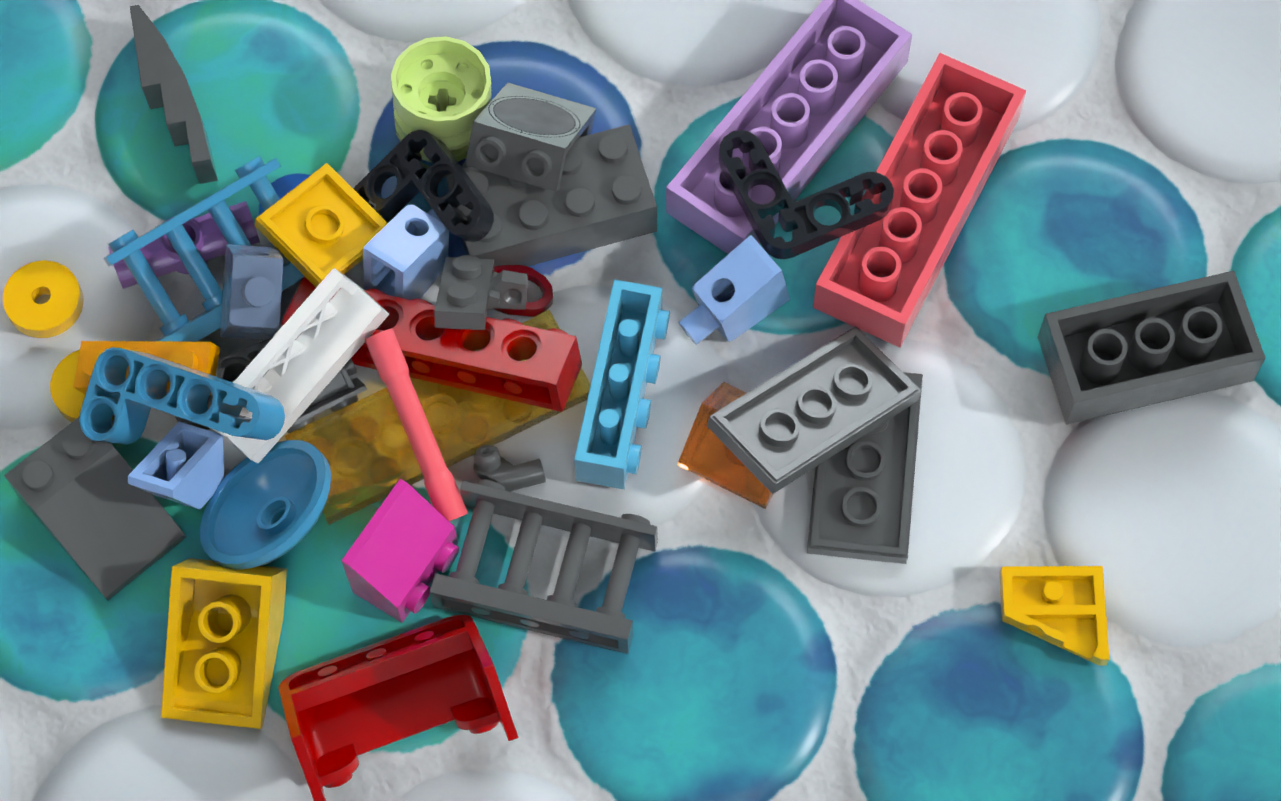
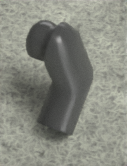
[473,445,546,492]

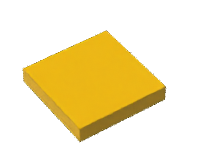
[254,163,388,288]

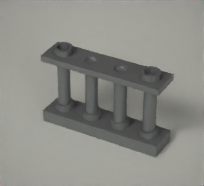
[430,480,658,654]

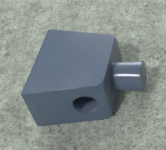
[220,244,283,340]

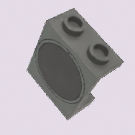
[465,82,596,192]

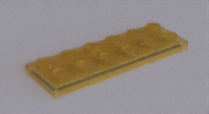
[285,310,591,525]

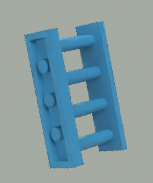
[103,156,305,342]

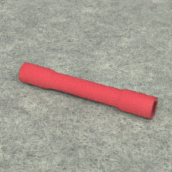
[365,328,468,521]

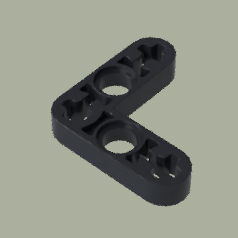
[353,130,494,242]
[719,130,894,260]

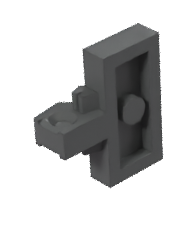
[434,255,528,330]

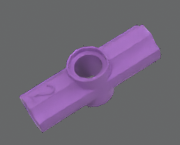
[108,201,260,289]

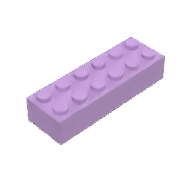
[666,0,912,254]

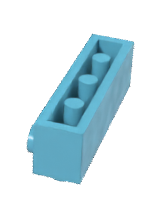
[574,279,670,490]

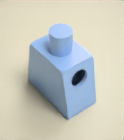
[363,205,450,300]
[678,235,790,345]

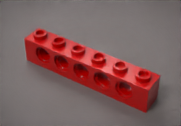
[281,276,582,412]

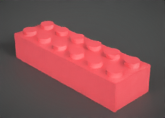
[813,53,1027,348]

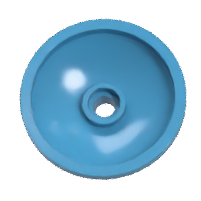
[200,440,331,570]

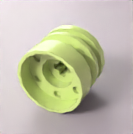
[391,36,492,162]

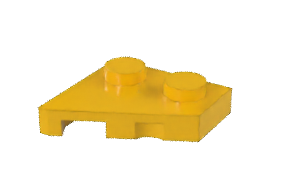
[999,566,1110,666]

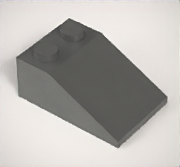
[4,416,186,601]

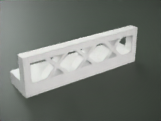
[210,268,389,463]

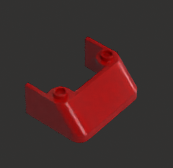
[278,615,519,801]

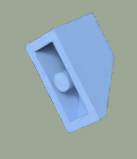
[128,421,224,509]

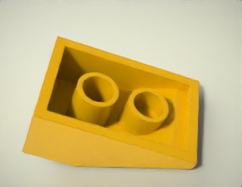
[161,558,287,729]

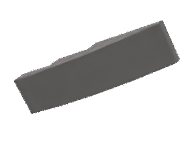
[130,5,218,184]

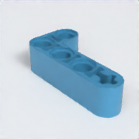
[79,347,285,445]

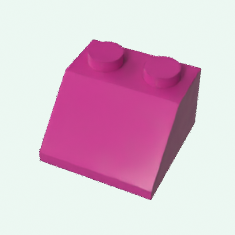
[341,479,459,623]

